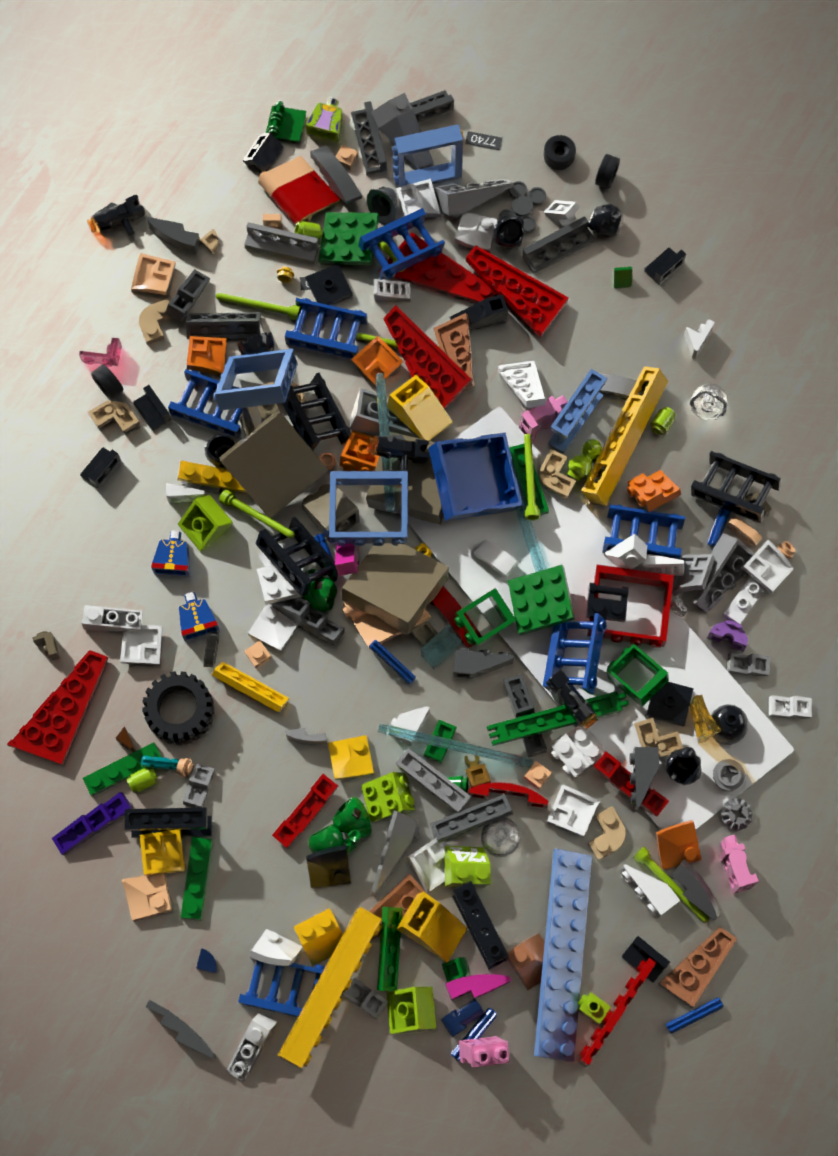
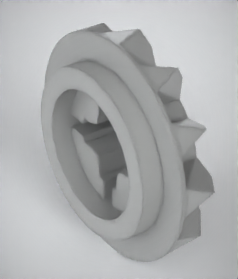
[713,759,745,791]
[721,798,753,830]

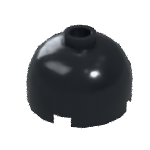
[237,332,275,355]
[708,704,748,745]

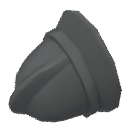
[367,186,398,224]

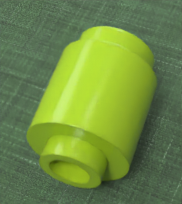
[294,221,323,239]
[650,407,676,435]
[127,767,158,793]

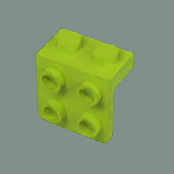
[362,772,416,822]

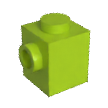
[577,992,611,1025]

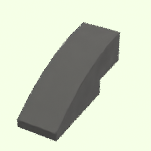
[147,217,200,255]
[165,269,210,323]
[671,860,720,921]

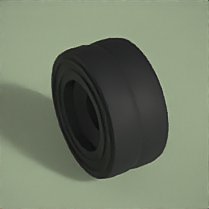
[543,135,576,170]
[595,154,620,189]
[91,364,124,399]

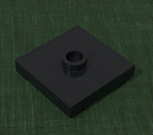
[305,264,353,305]
[646,682,694,727]

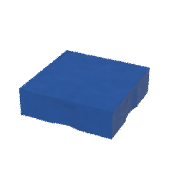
[428,432,523,521]

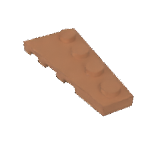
[433,313,474,393]
[369,874,427,941]
[658,927,737,1008]

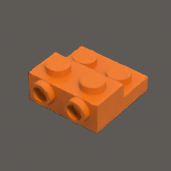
[339,430,380,471]
[627,470,681,512]

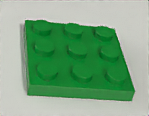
[318,212,380,265]
[508,564,575,636]

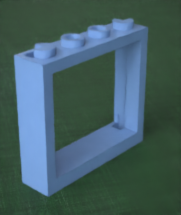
[392,124,463,187]
[213,349,298,411]
[329,471,408,546]

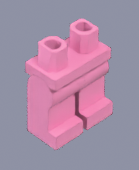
[519,395,568,441]
[719,835,759,894]
[459,1036,509,1067]

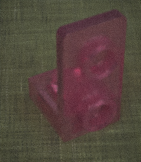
[79,338,122,367]

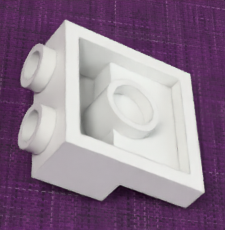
[551,722,606,778]

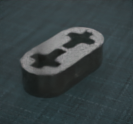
[204,631,219,668]

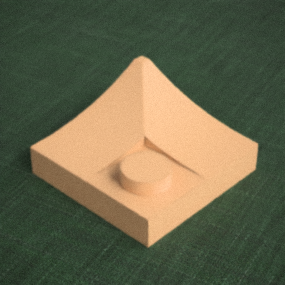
[131,253,176,296]
[122,874,173,922]

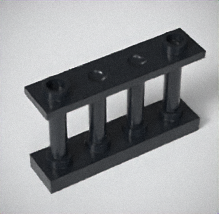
[282,372,351,451]
[691,451,781,524]
[255,517,339,597]
[124,807,212,838]
[452,881,509,970]

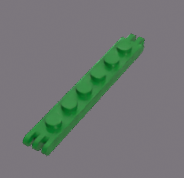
[486,691,629,746]

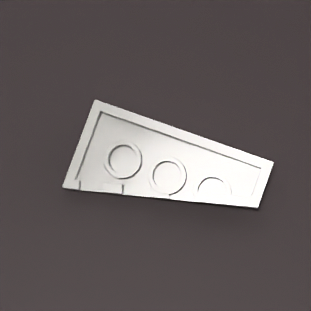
[498,361,545,408]

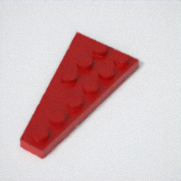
[379,232,498,303]
[466,245,569,338]
[383,305,473,410]
[7,650,109,766]
[578,958,656,1067]

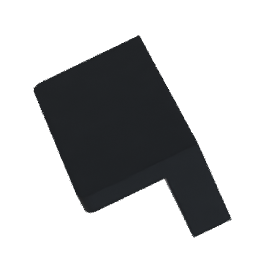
[242,133,284,172]
[644,248,686,285]
[133,385,171,431]
[80,447,121,488]
[622,936,670,983]

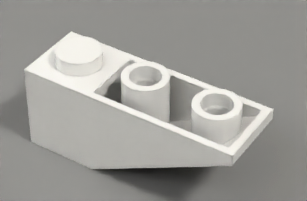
[82,605,143,632]
[621,864,680,918]
[226,1012,277,1082]

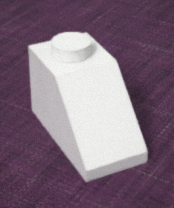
[605,534,647,569]
[389,706,430,746]

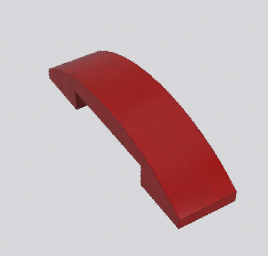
[430,586,482,649]
[594,751,669,817]
[272,774,338,848]
[468,782,548,809]

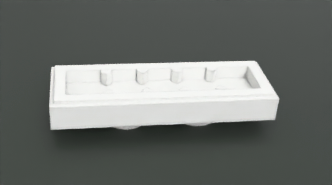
[723,576,765,624]

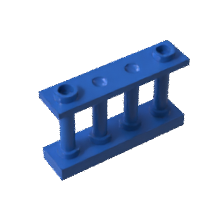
[358,208,445,280]
[285,298,368,359]
[168,369,244,439]
[602,504,685,560]
[543,613,607,694]
[238,957,326,1017]

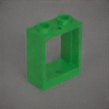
[454,588,516,647]
[606,644,669,707]

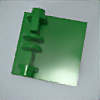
[266,101,307,142]

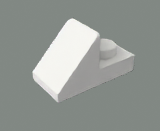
[544,200,580,228]
[684,319,715,359]

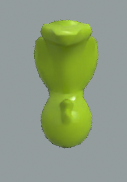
[567,439,602,482]

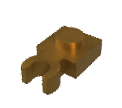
[464,752,491,788]

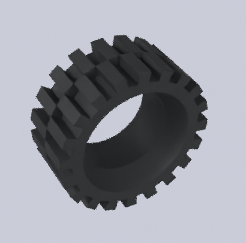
[142,671,215,745]

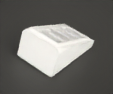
[374,279,411,301]
[166,484,206,504]
[643,554,684,576]

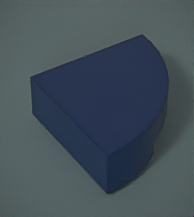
[196,948,217,974]

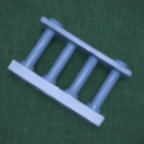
[548,369,607,454]

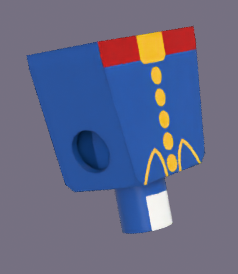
[151,531,190,577]
[179,592,220,641]

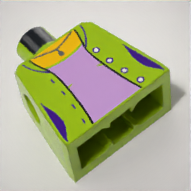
[306,98,343,143]

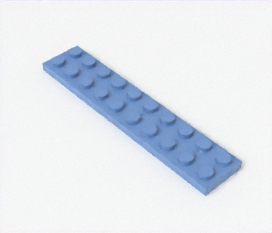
[534,849,592,1062]

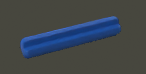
[707,507,730,548]
[369,640,416,684]
[666,998,724,1034]
[451,1008,498,1061]

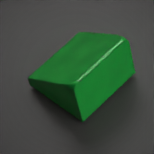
[612,267,632,288]
[442,957,471,983]

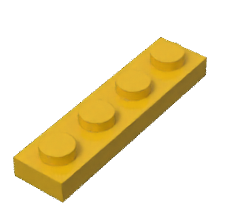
[177,460,248,494]
[212,661,289,712]

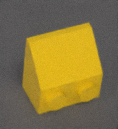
[293,908,343,966]

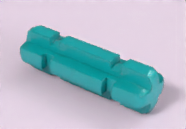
[141,756,179,770]

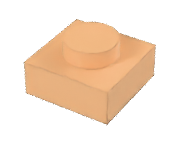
[336,145,358,169]
[263,214,282,229]
[244,641,272,668]
[524,761,552,789]

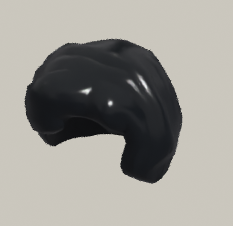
[588,204,623,237]
[493,216,525,248]
[204,435,235,468]
[666,747,702,785]

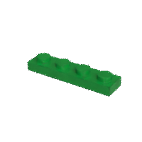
[509,444,549,515]
[83,742,161,796]
[181,837,213,921]
[377,907,403,991]

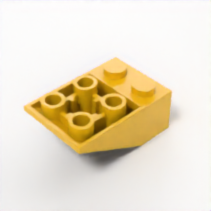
[387,375,453,441]
[396,892,467,963]

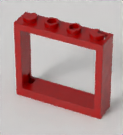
[587,564,674,648]

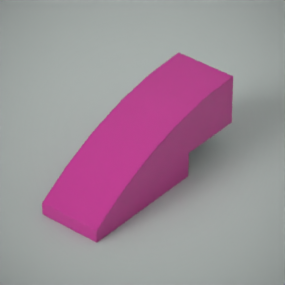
[335,544,359,576]
[445,974,512,1001]

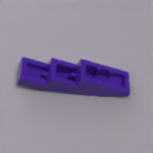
[52,792,133,855]

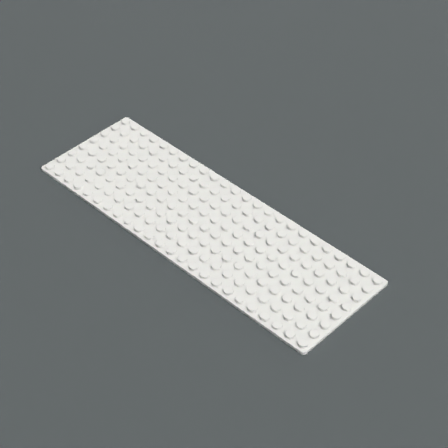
[399,407,794,830]

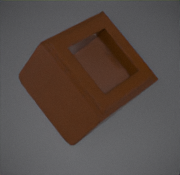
[116,727,136,753]

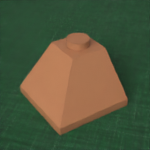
[506,934,545,991]

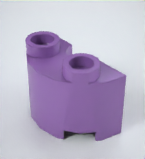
[707,620,748,652]

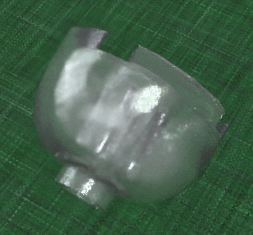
[690,383,728,420]
[481,817,520,857]

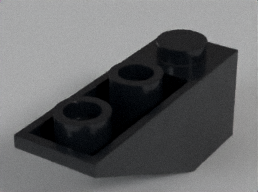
[450,294,508,330]

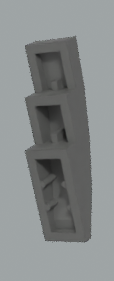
[310,146,362,204]
[270,597,345,645]
[503,674,547,757]
[146,1000,216,1060]

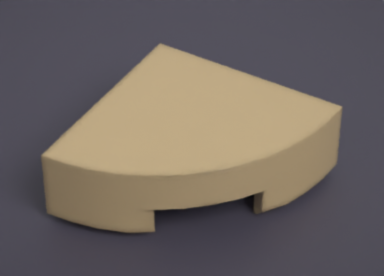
[200,229,218,254]

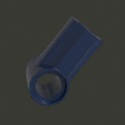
[441,998,485,1037]

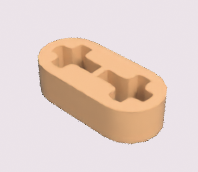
[727,516,762,547]

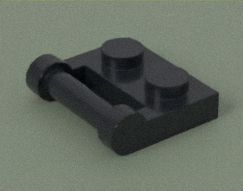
[586,583,629,622]

